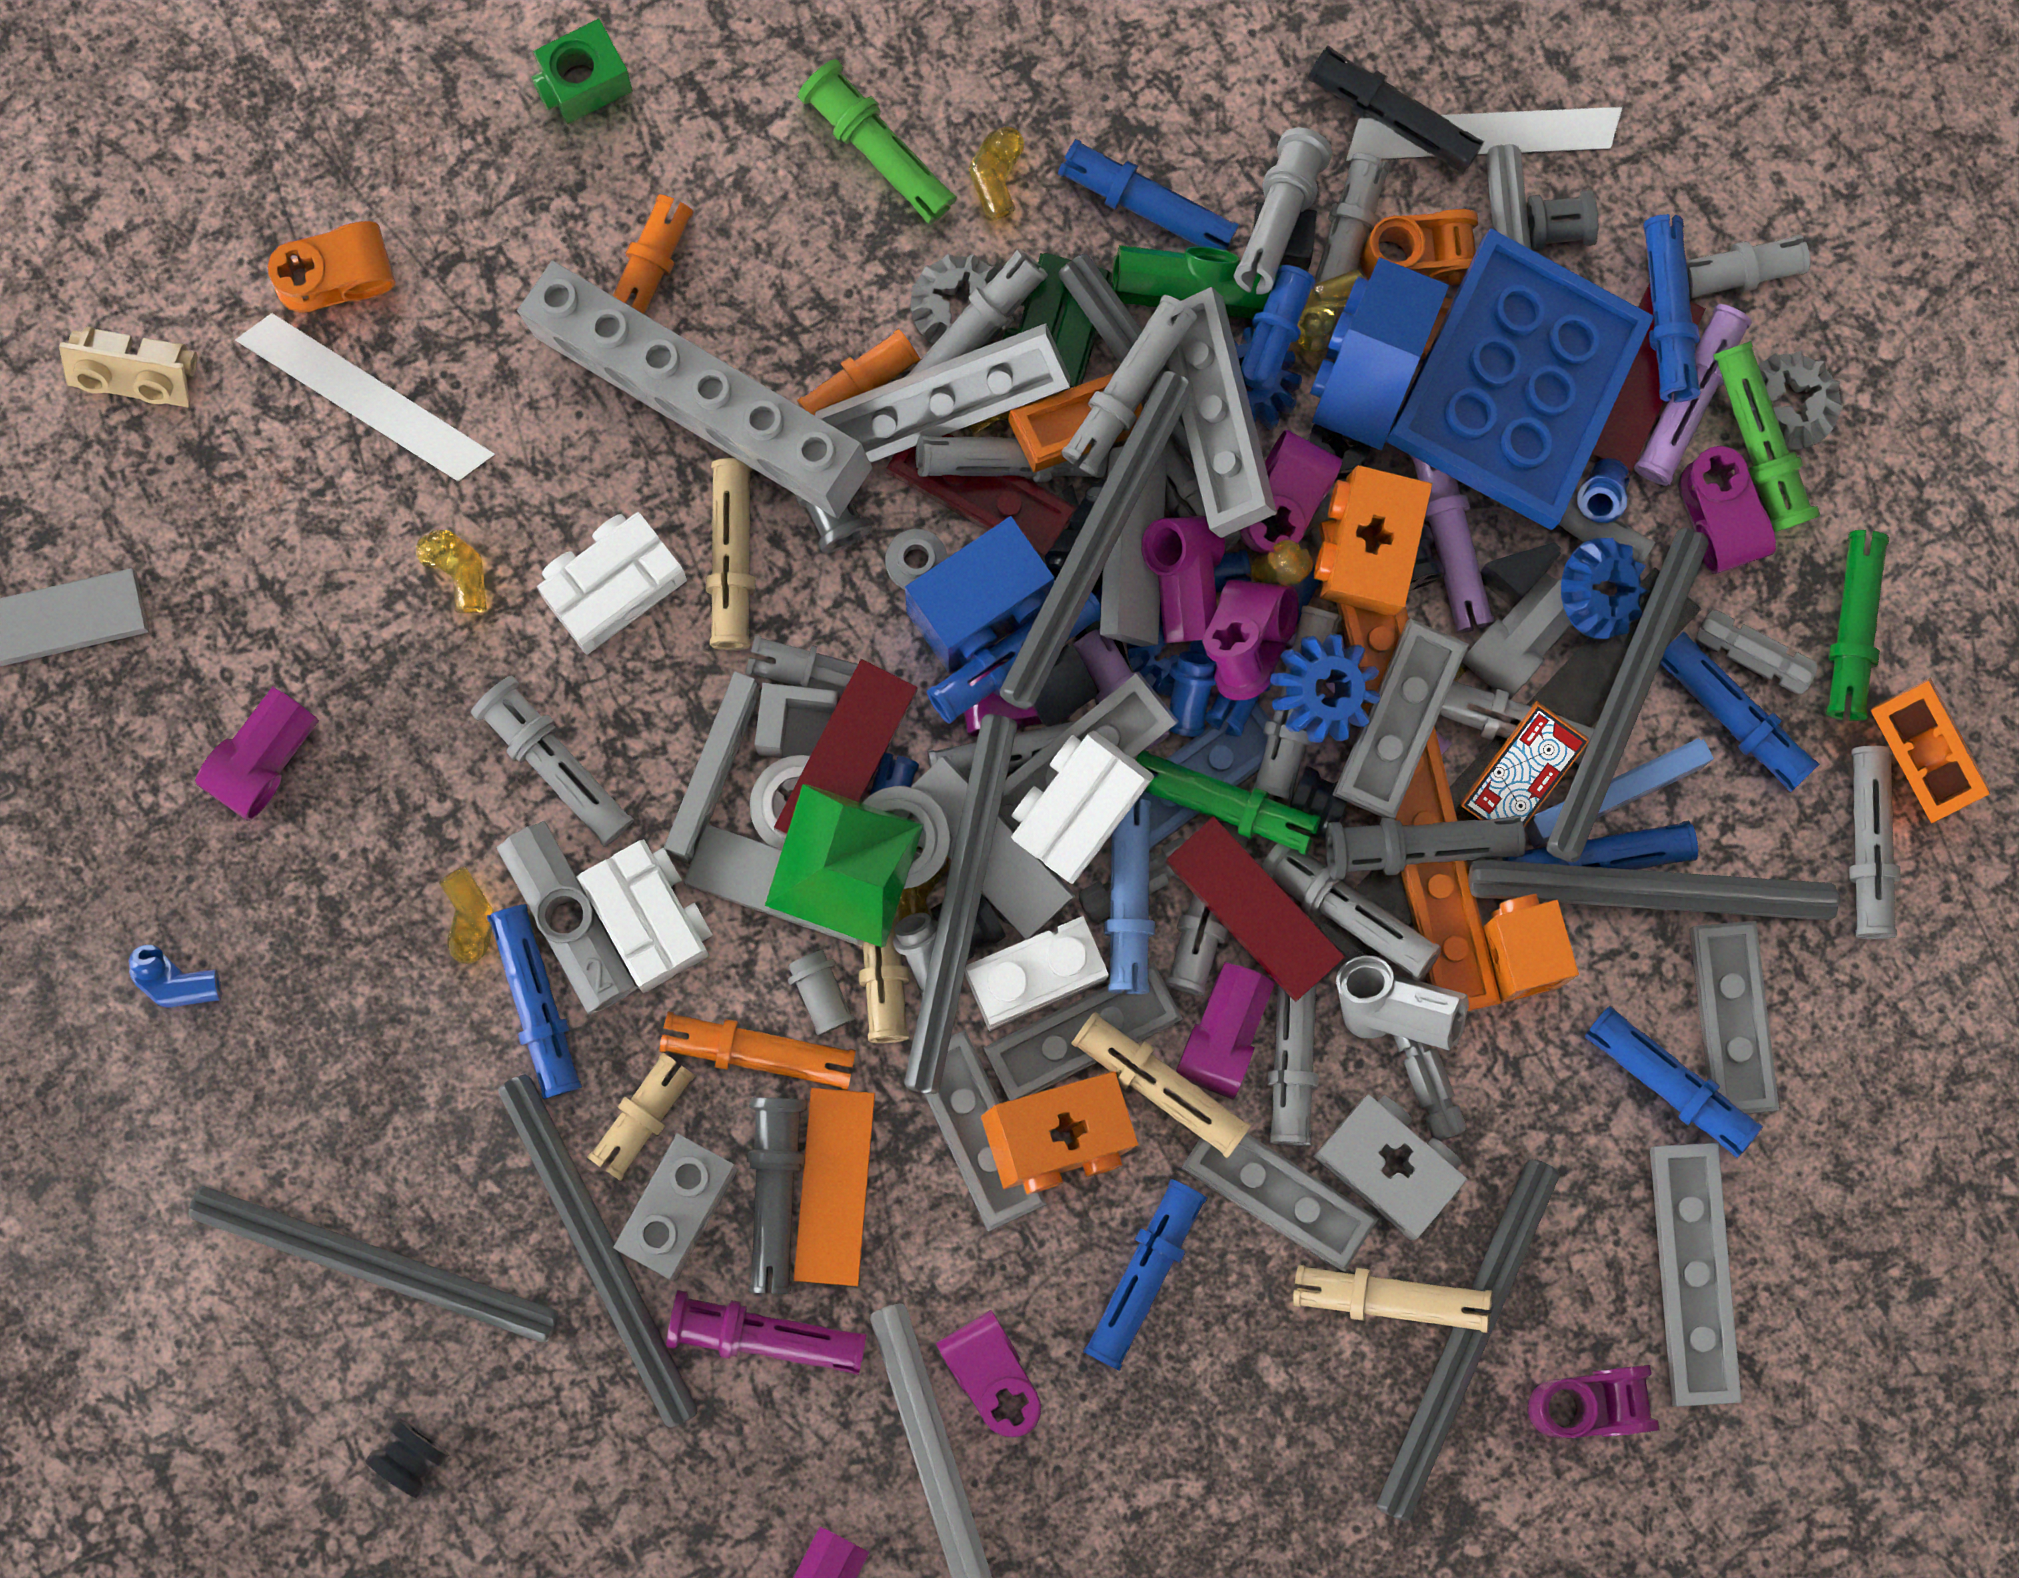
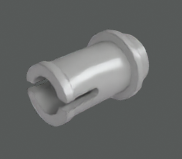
[893,913,938,996]
[787,950,855,1036]

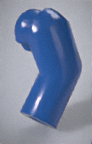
[129,944,222,1008]

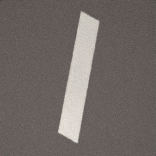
[1346,107,1622,161]
[235,313,495,481]

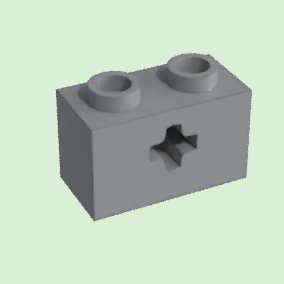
[1313,1094,1467,1241]
[613,1133,738,1282]

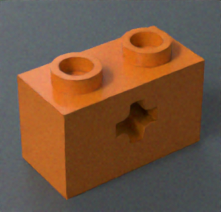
[1314,465,1433,616]
[1871,678,1990,824]
[1483,894,1579,1005]
[981,1071,1139,1195]

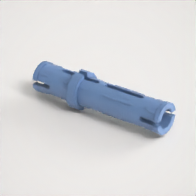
[1104,799,1155,995]

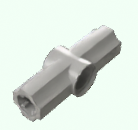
[496,821,638,1015]

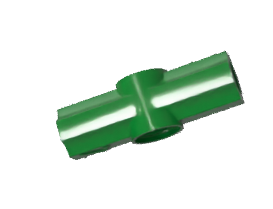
[1112,245,1302,319]

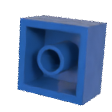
[1310,257,1449,451]
[905,516,1055,674]

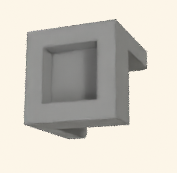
[755,683,840,758]

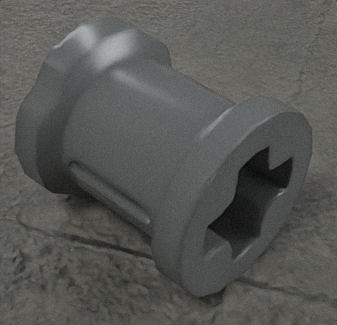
[1527,190,1599,251]
[796,495,872,553]

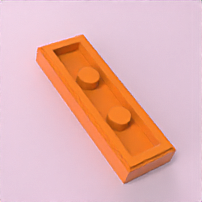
[794,1088,875,1287]

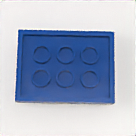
[1385,228,1654,530]

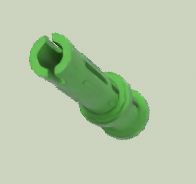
[797,59,957,225]
[1713,341,1821,532]

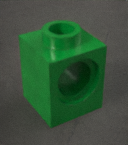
[531,18,633,124]

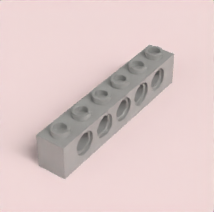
[517,260,872,519]

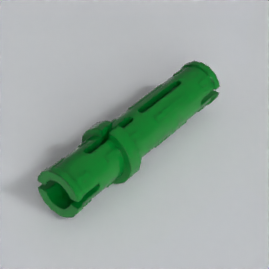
[1826,530,1889,721]
[1135,749,1321,855]

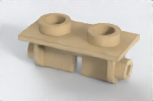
[59,326,197,407]

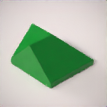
[764,784,924,947]

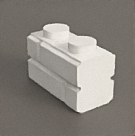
[536,512,687,655]
[1011,730,1155,884]
[577,839,713,993]
[964,916,1109,1032]

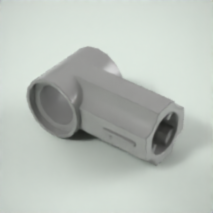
[1461,573,1573,700]
[1336,955,1469,1050]

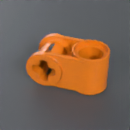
[1360,209,1478,285]
[268,221,396,313]

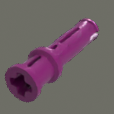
[666,1290,867,1375]

